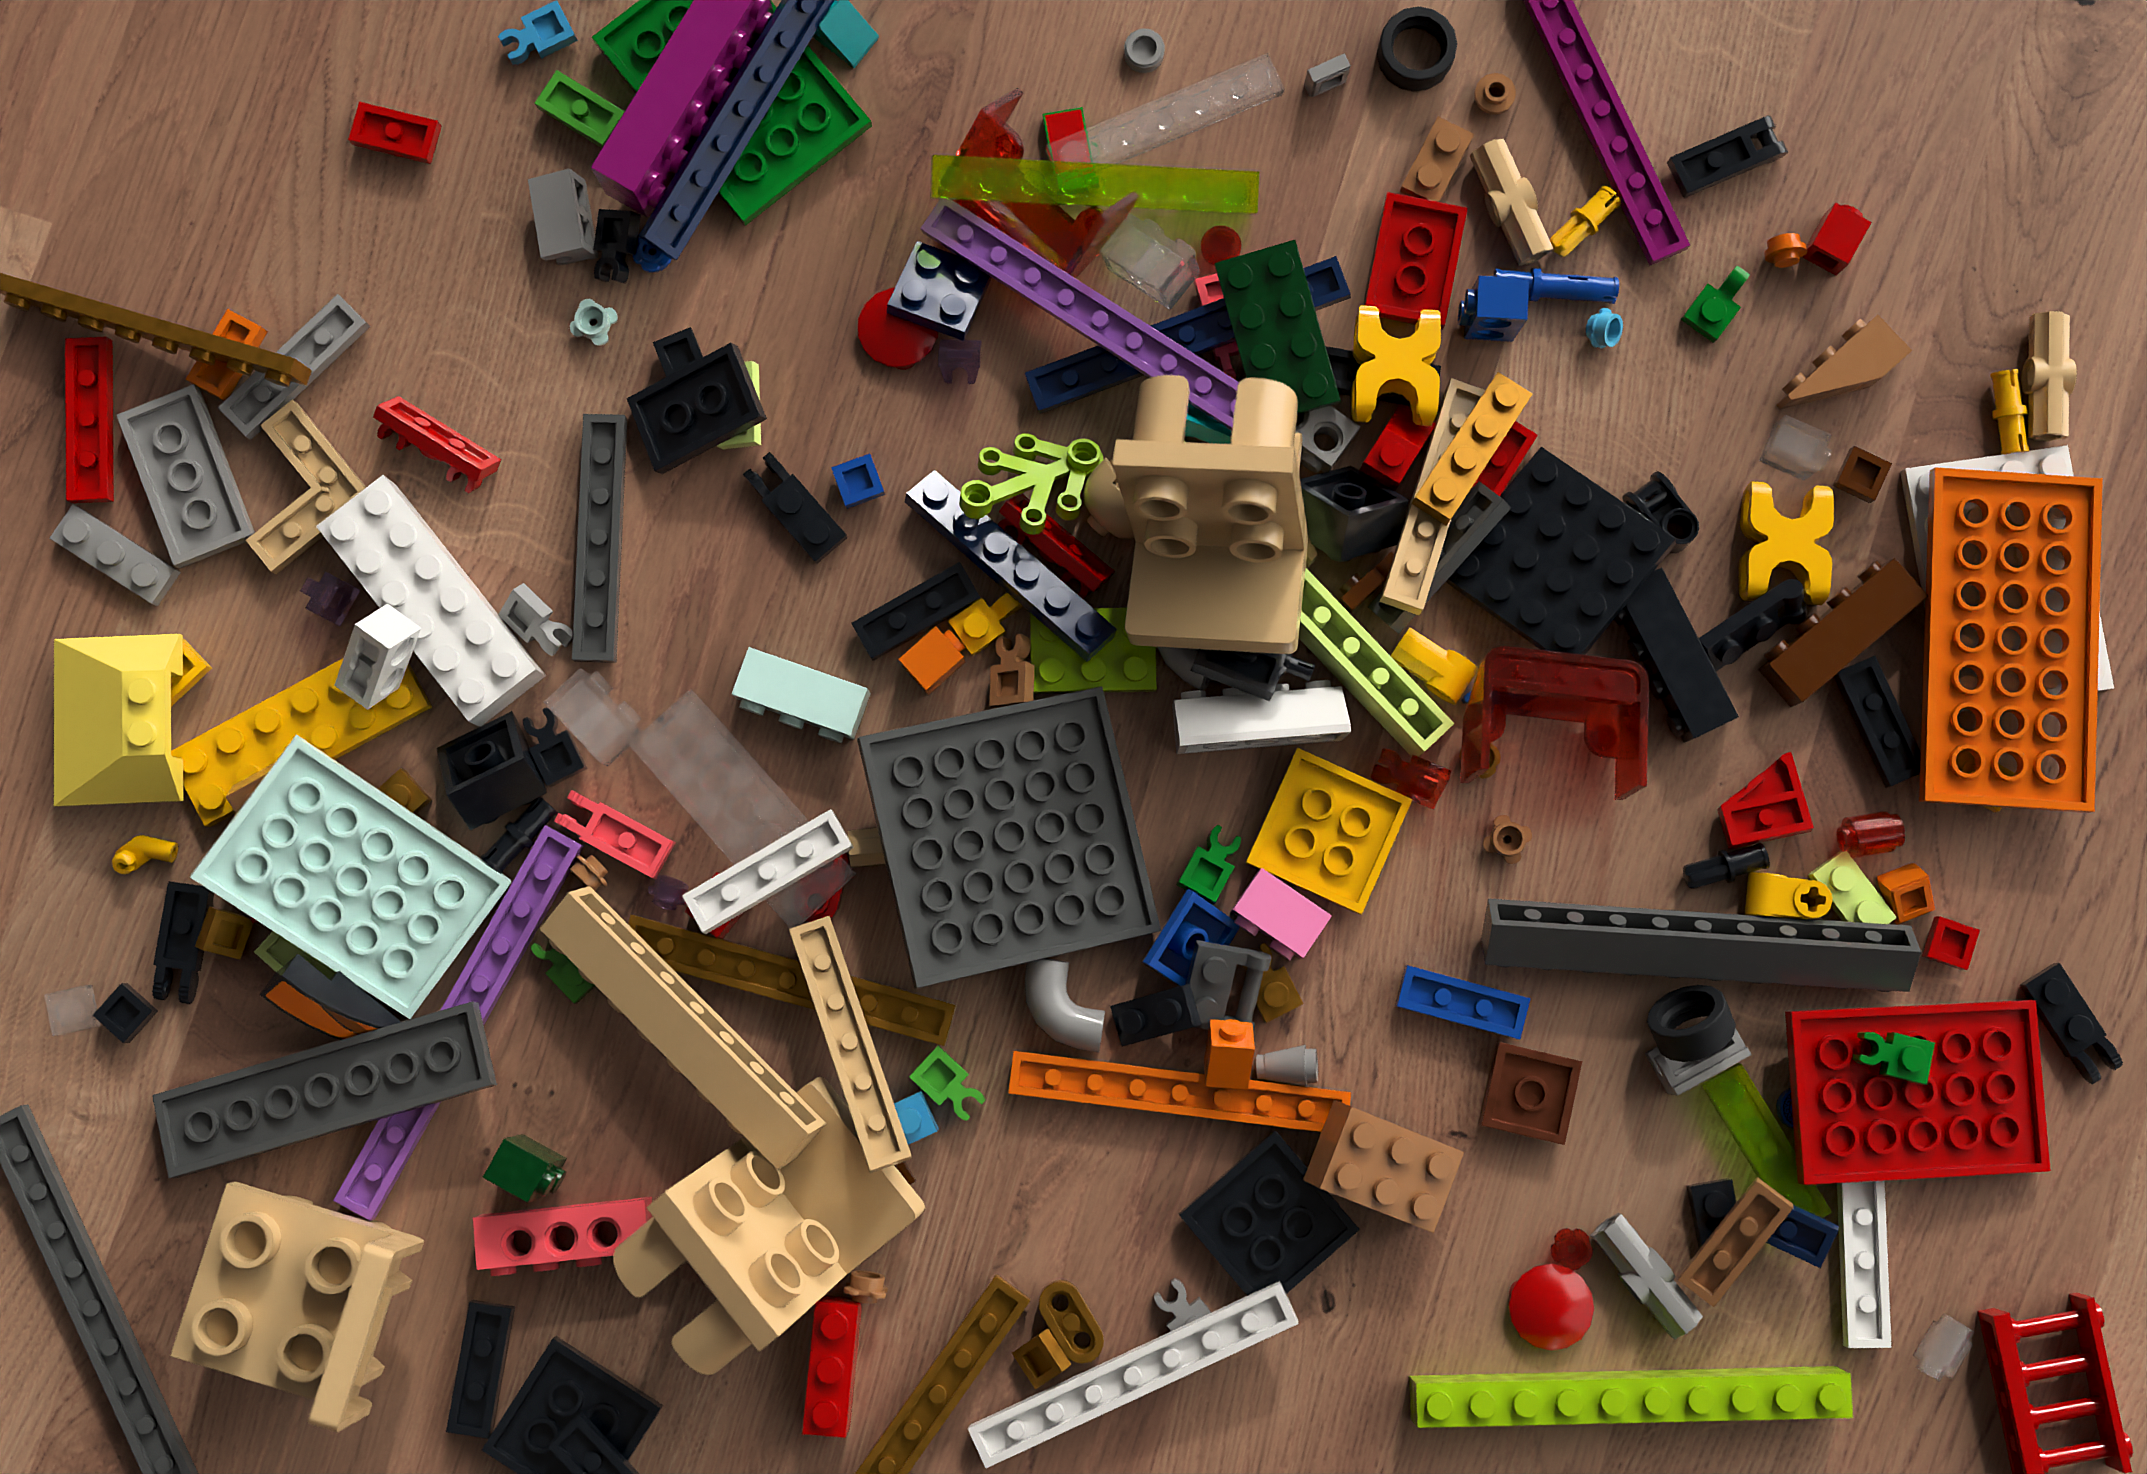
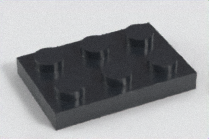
[626,343,767,474]

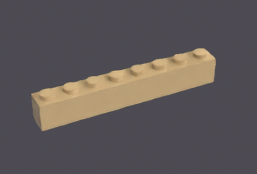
[540,886,826,1170]

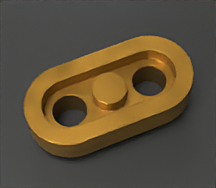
[1039,1280,1104,1363]

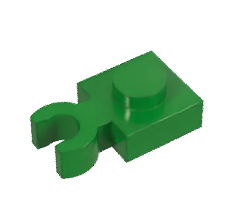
[1176,825,1241,905]
[1853,1032,1935,1085]

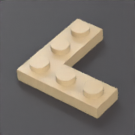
[246,399,366,574]

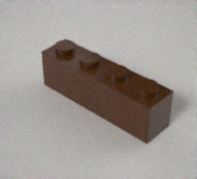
[1758,558,1928,707]

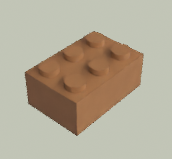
[1303,1100,1464,1233]

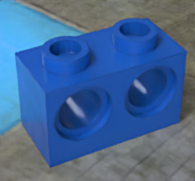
[1458,276,1529,342]

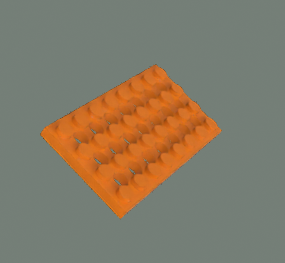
[1919,467,2103,813]

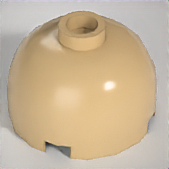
[1083,458,1134,539]

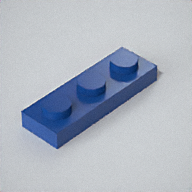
[1395,965,1531,1039]

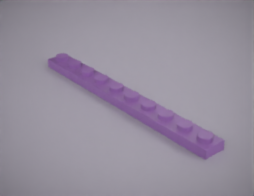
[920,195,1239,431]
[333,825,584,1221]

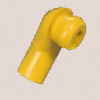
[112,835,178,875]

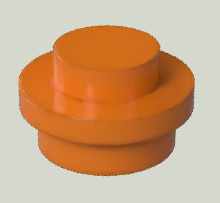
[1764,233,1807,268]

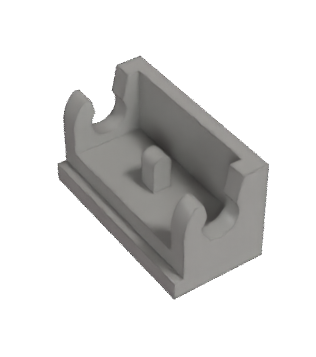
[528,168,599,265]
[1645,1022,1752,1096]

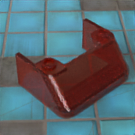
[938,88,1140,278]
[1460,646,1649,800]

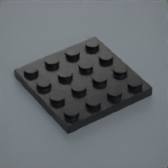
[1446,447,1676,671]

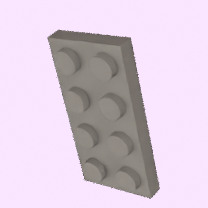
[116,384,255,569]

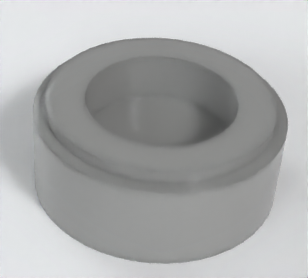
[1124,29,1165,73]

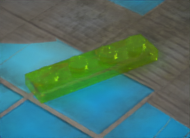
[1702,1063,1832,1218]

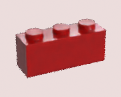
[802,1296,862,1438]

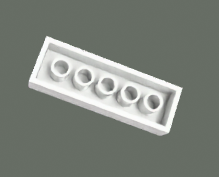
[316,475,546,727]

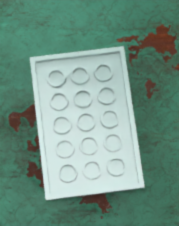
[190,734,511,1019]

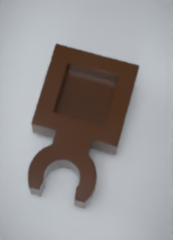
[1338,551,1394,614]

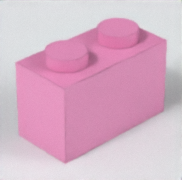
[1231,868,1332,960]

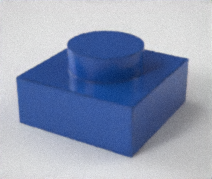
[831,453,885,509]

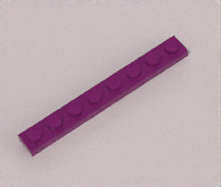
[1523,0,1690,266]

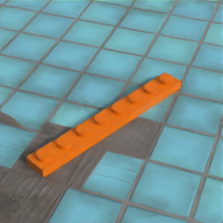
[1008,1051,1351,1132]

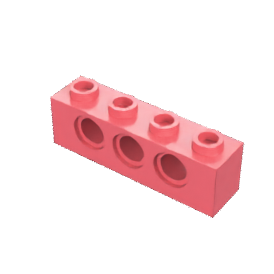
[473,1197,653,1276]

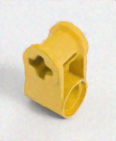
[1745,872,1833,919]

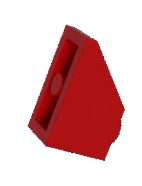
[1360,404,1435,491]

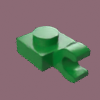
[1680,266,1750,343]

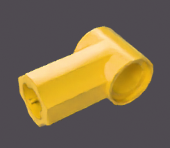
[1390,627,1479,705]

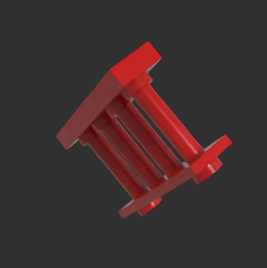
[1978,1293,2133,1474]

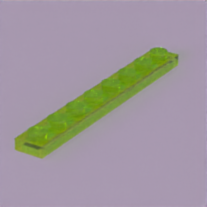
[930,155,1259,214]

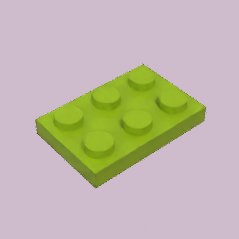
[1030,608,1157,694]

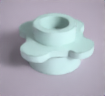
[570,299,618,346]

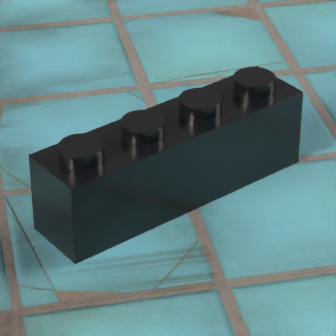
[1614,567,1739,743]

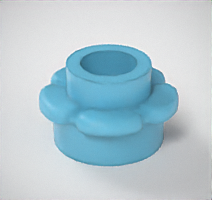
[1586,308,1623,349]

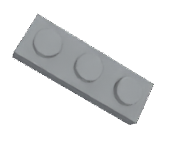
[50,504,181,606]

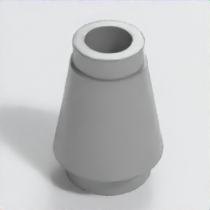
[1256,1045,1318,1087]

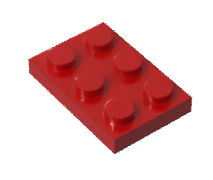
[1364,192,1468,330]

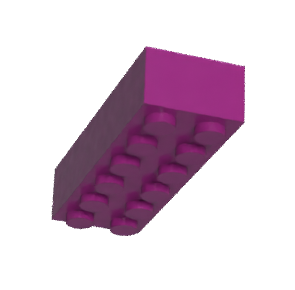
[591,0,774,218]

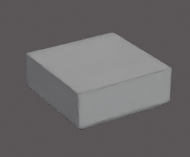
[1304,53,1351,97]

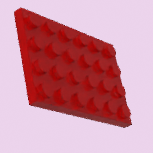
[1785,1000,2051,1185]

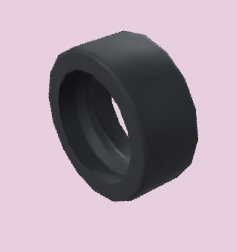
[1377,6,1457,92]
[1647,985,1736,1062]

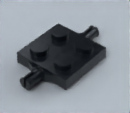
[1190,649,1315,701]

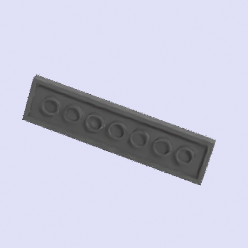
[152,1001,497,1178]

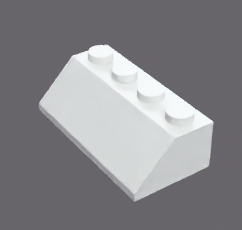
[1172,680,1351,754]

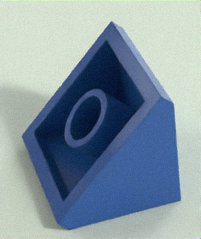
[1142,889,1240,986]

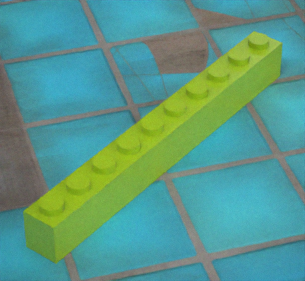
[1409,1366,1853,1428]

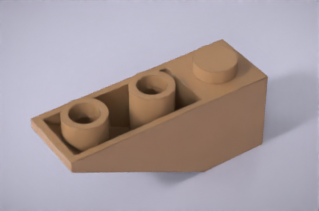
[1777,315,1912,409]

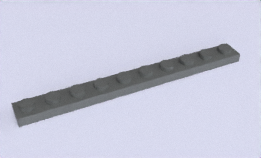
[0,1104,198,1474]

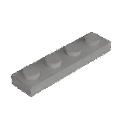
[218,294,371,440]

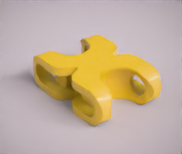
[1351,305,1441,426]
[1739,481,1834,605]

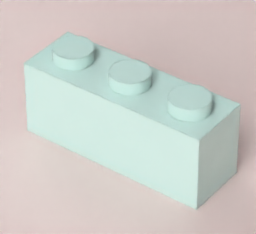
[732,647,871,743]

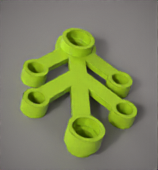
[959,433,1104,535]

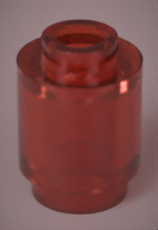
[1836,811,1905,859]

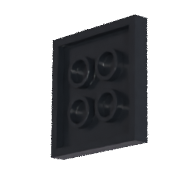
[1179,1130,1360,1296]
[482,1336,664,1474]

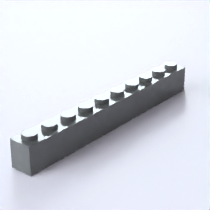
[1481,898,1921,992]

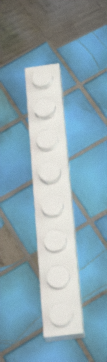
[968,1281,1299,1468]

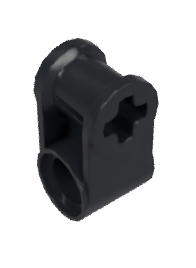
[1622,471,1699,553]

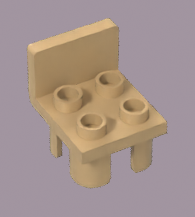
[1112,375,1308,654]
[613,1077,925,1375]
[170,1182,424,1432]

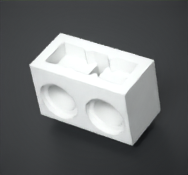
[334,604,421,710]

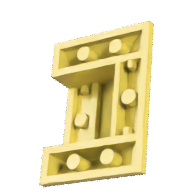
[54,634,183,807]

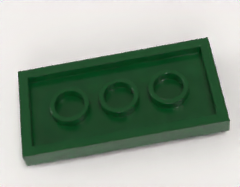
[1214,240,1341,415]

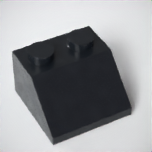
[1300,465,1409,562]
[437,711,547,830]

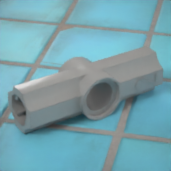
[1590,1213,1703,1339]

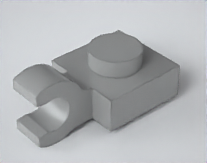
[498,583,573,656]

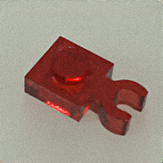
[1370,748,1452,810]

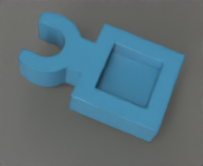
[498,0,578,65]

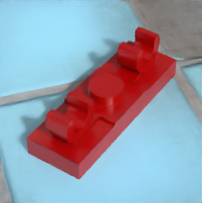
[373,396,502,493]
[998,493,1115,599]

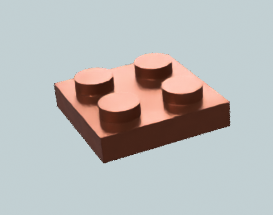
[1479,1042,1582,1145]

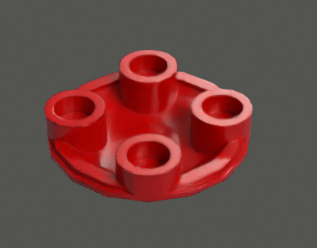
[858,288,938,370]
[1509,1264,1594,1351]

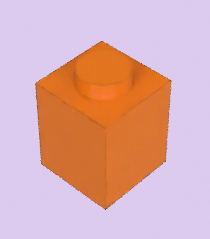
[898,626,965,695]
[1204,1019,1255,1090]

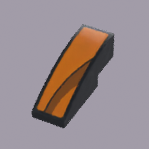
[259,954,401,1040]

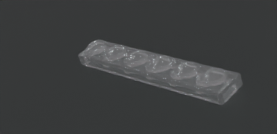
[1045,53,1285,186]

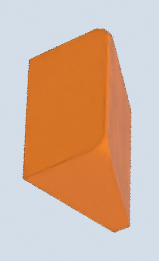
[1877,863,1935,925]

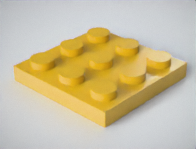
[1245,747,1413,915]

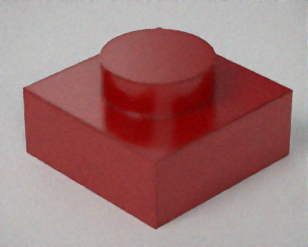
[1922,916,1980,970]

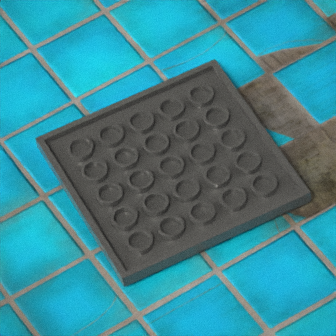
[857,686,1161,989]

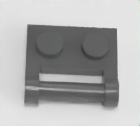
[1185,940,1271,1032]

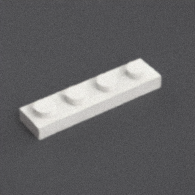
[682,809,854,934]
[1837,1180,1891,1348]

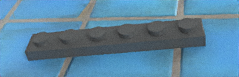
[572,414,627,663]

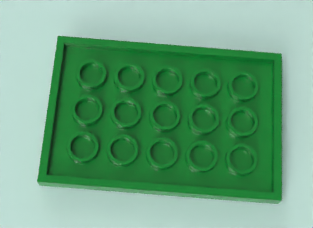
[592,0,872,226]

